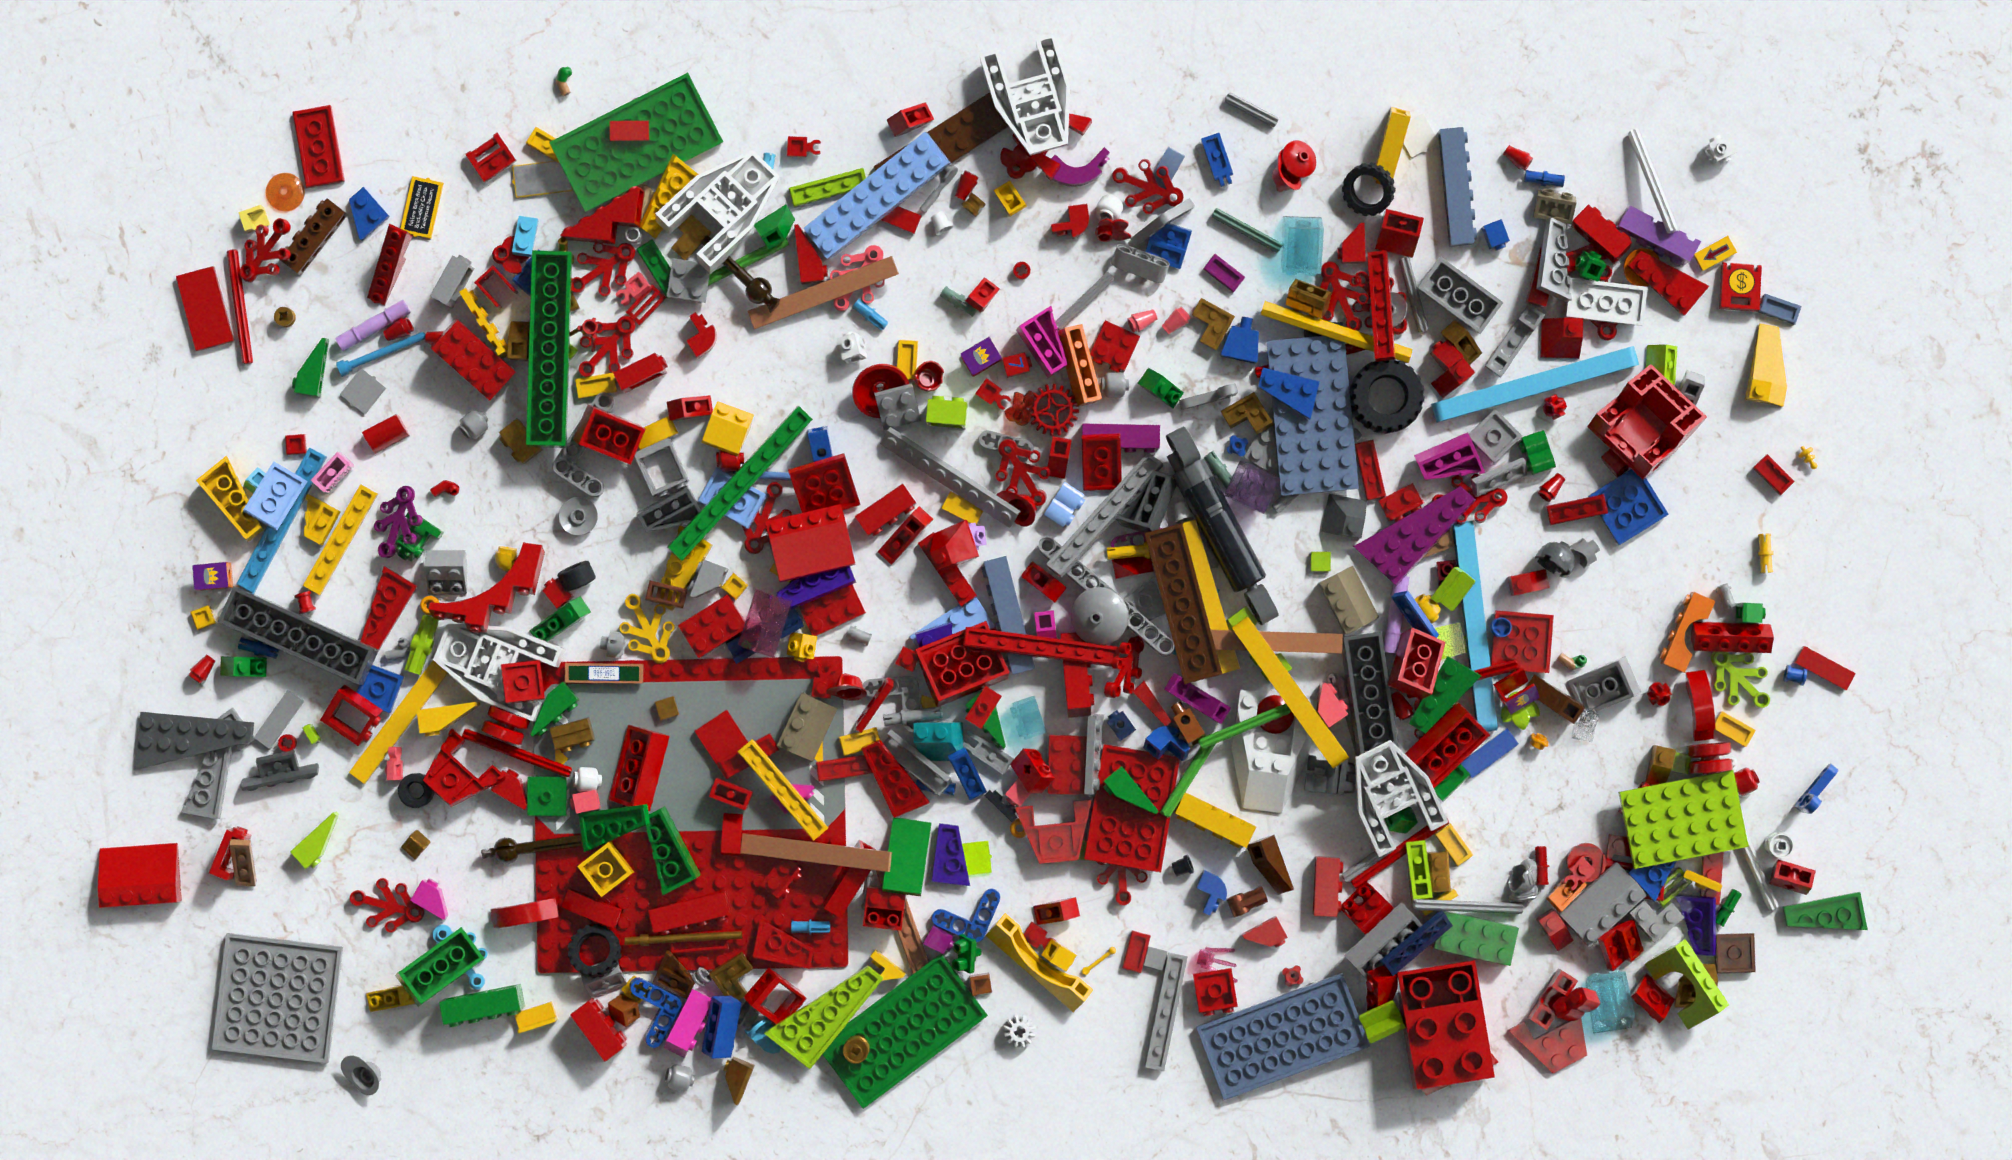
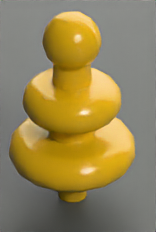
[1798,446,1818,469]

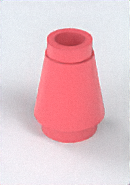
[1162,307,1191,334]
[1127,309,1158,332]

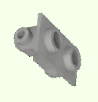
[738,998,768,1029]

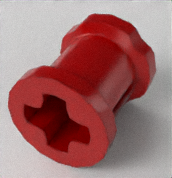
[294,591,316,614]

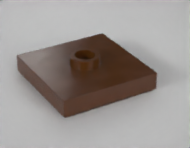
[1715,933,1756,973]

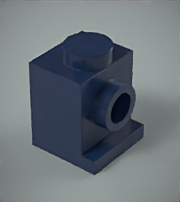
[1107,710,1136,741]

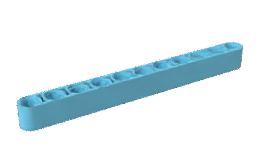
[1431,346,1639,423]
[1452,520,1498,732]

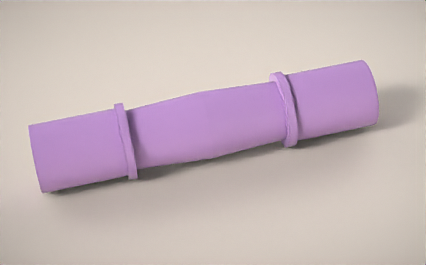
[335,300,411,351]
[1383,576,1410,654]

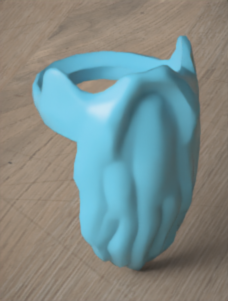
[744,1016,781,1054]

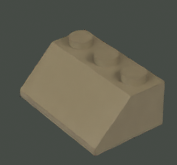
[1318,566,1379,635]
[777,692,838,761]

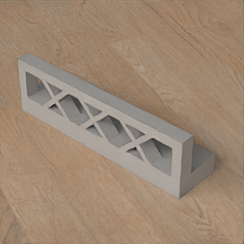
[883,730,952,797]

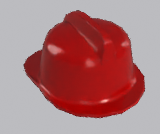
[1272,149,1301,192]
[996,491,1037,527]
[826,673,867,701]

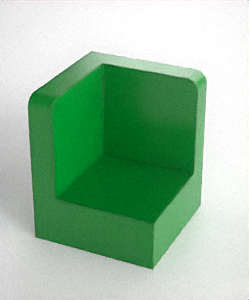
[1385,806,1418,834]

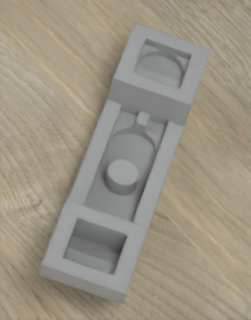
[1485,304,1545,378]

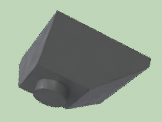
[1321,493,1367,539]

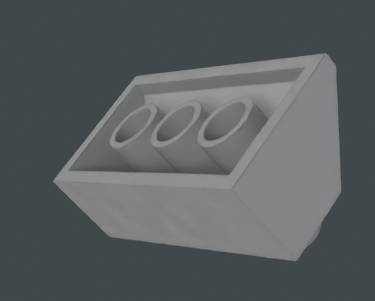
[1418,257,1504,334]
[1559,862,1647,947]

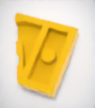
[304,494,341,546]

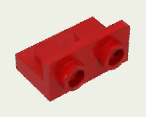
[1378,483,1425,522]
[760,858,802,900]

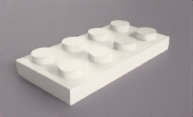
[1565,278,1648,326]

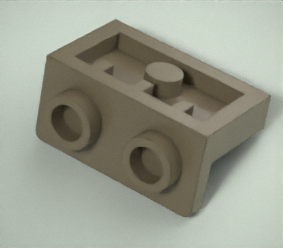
[1533,189,1577,224]

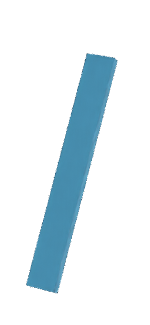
[236,447,327,594]

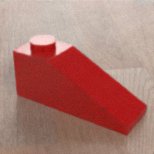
[794,224,828,284]
[878,506,933,565]

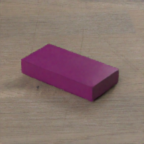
[1203,254,1245,293]

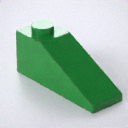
[292,338,329,397]
[1103,766,1159,815]

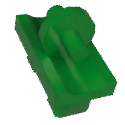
[952,934,982,974]

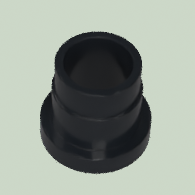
[1172,855,1194,876]

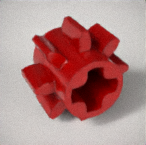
[1542,394,1567,420]
[1647,682,1672,706]

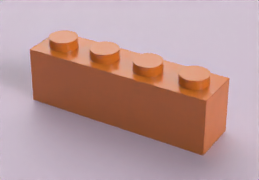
[1058,324,1102,407]

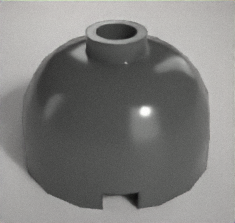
[1535,541,1575,578]

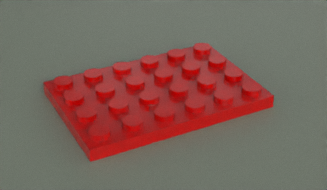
[1084,744,1180,873]

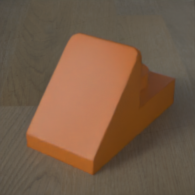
[1546,874,1587,913]

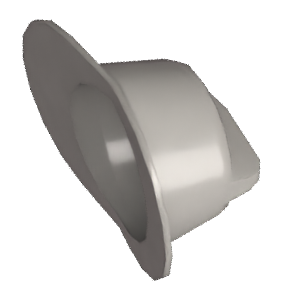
[341,1055,381,1095]

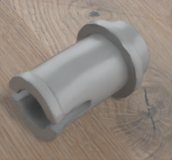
[1716,583,1736,609]
[846,626,872,646]

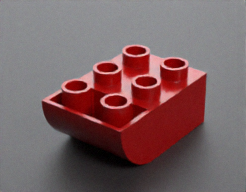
[1397,960,1495,1090]

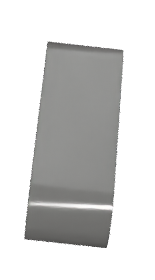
[1111,244,1170,283]

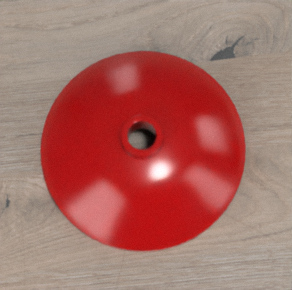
[852,364,909,418]

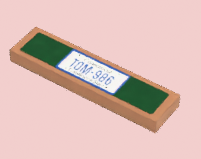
[565,663,644,683]

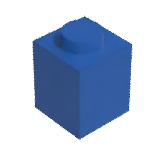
[1481,219,1510,251]

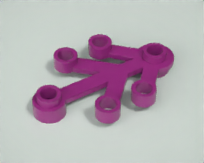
[374,486,423,558]

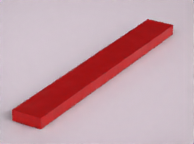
[963,627,1120,667]

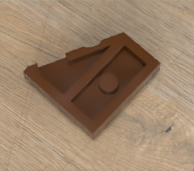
[652,950,695,999]

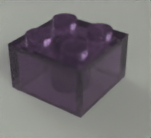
[1224,461,1281,514]

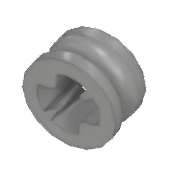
[692,967,711,987]

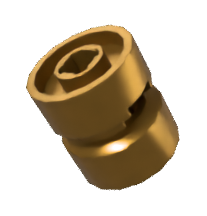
[843,1035,870,1063]

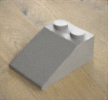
[1568,656,1641,717]

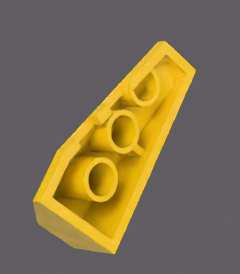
[1745,323,1787,407]

